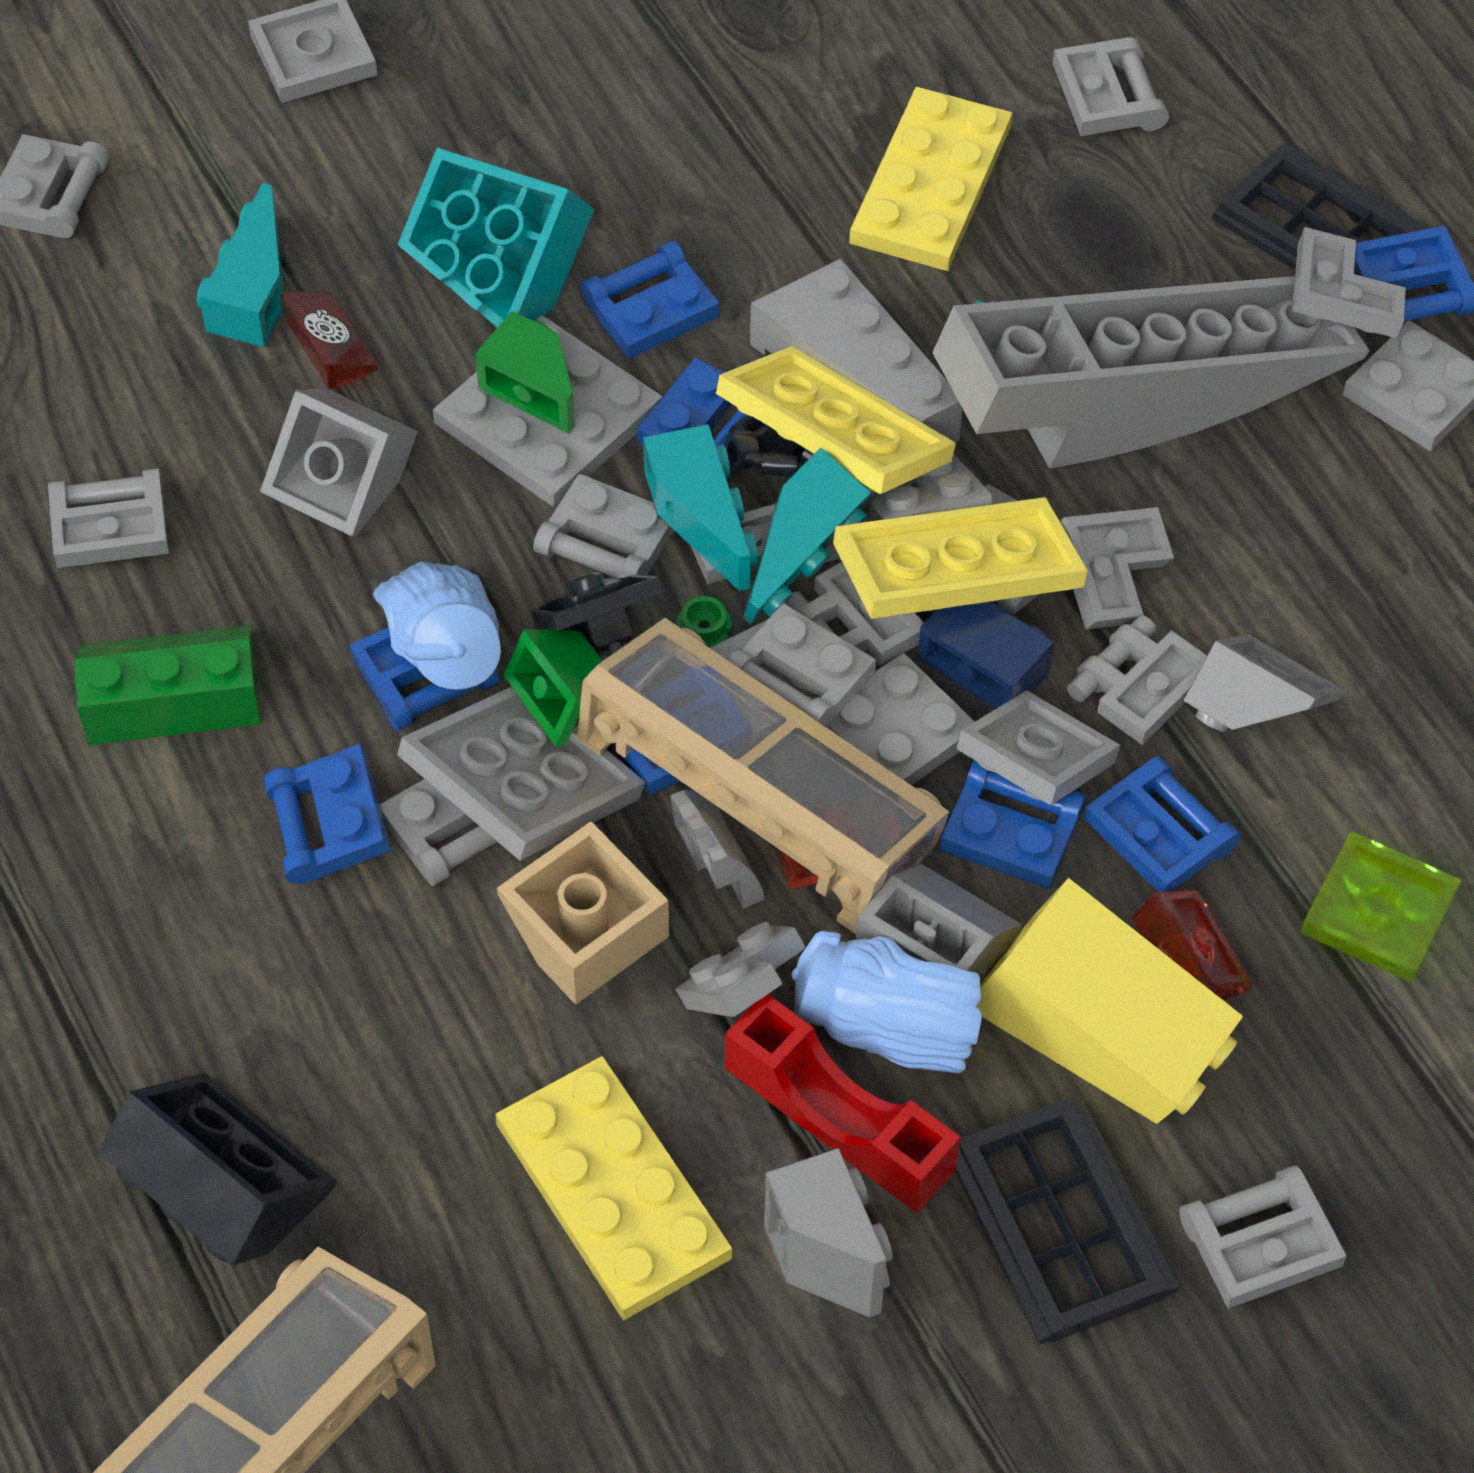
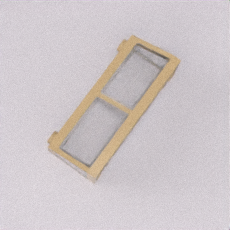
[577,618,949,934]
[93,1247,436,1473]

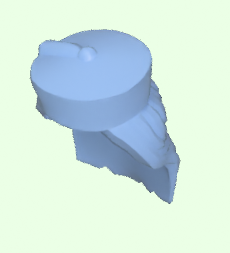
[373,562,501,690]
[792,931,982,1074]

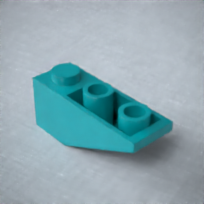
[197,183,285,348]
[643,424,758,591]
[743,447,871,625]

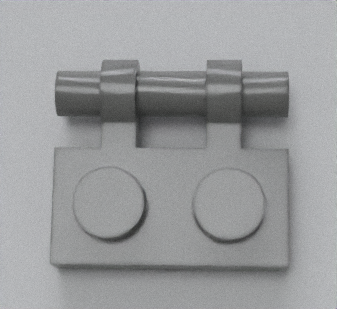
[785,562,923,666]
[1067,615,1207,745]

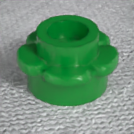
[676,596,732,648]

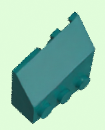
[398,148,594,328]

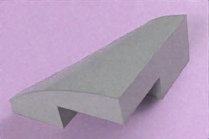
[670,790,765,909]

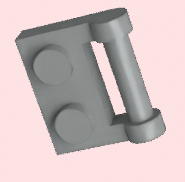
[1053,37,1169,136]
[0,134,110,238]
[48,468,169,568]
[533,474,675,579]
[721,603,876,728]
[380,779,497,886]
[1179,1165,1346,1309]

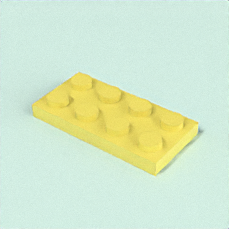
[849,87,1013,271]
[716,346,956,494]
[833,497,1088,619]
[495,1056,732,1321]

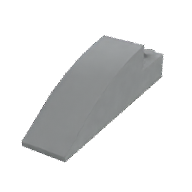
[932,276,1369,469]

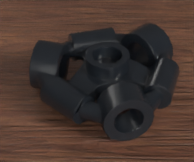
[724,415,814,477]

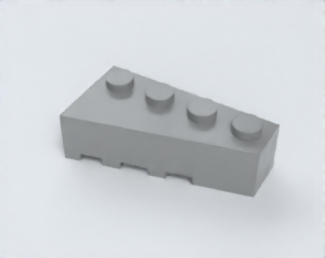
[750,259,963,442]

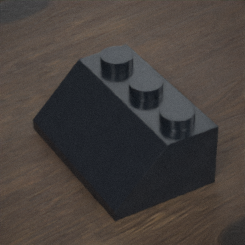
[98,1073,337,1266]

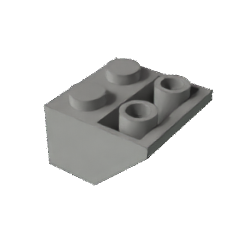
[856,864,1022,983]
[764,1148,893,1317]

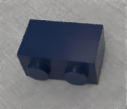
[918,601,1054,709]

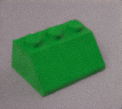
[75,625,261,745]

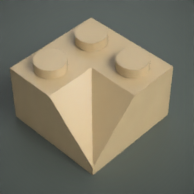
[497,821,669,1005]

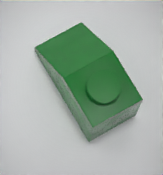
[475,311,575,434]
[503,629,603,746]

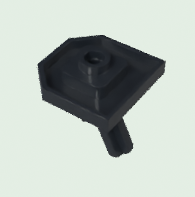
[530,572,664,695]

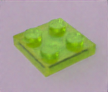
[1301,831,1461,983]

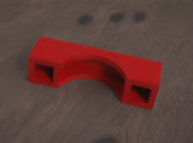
[725,994,961,1214]

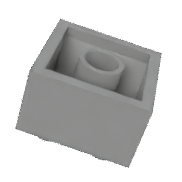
[260,388,418,536]

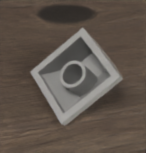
[1183,634,1345,732]

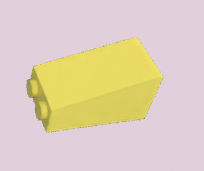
[976,878,1243,1124]

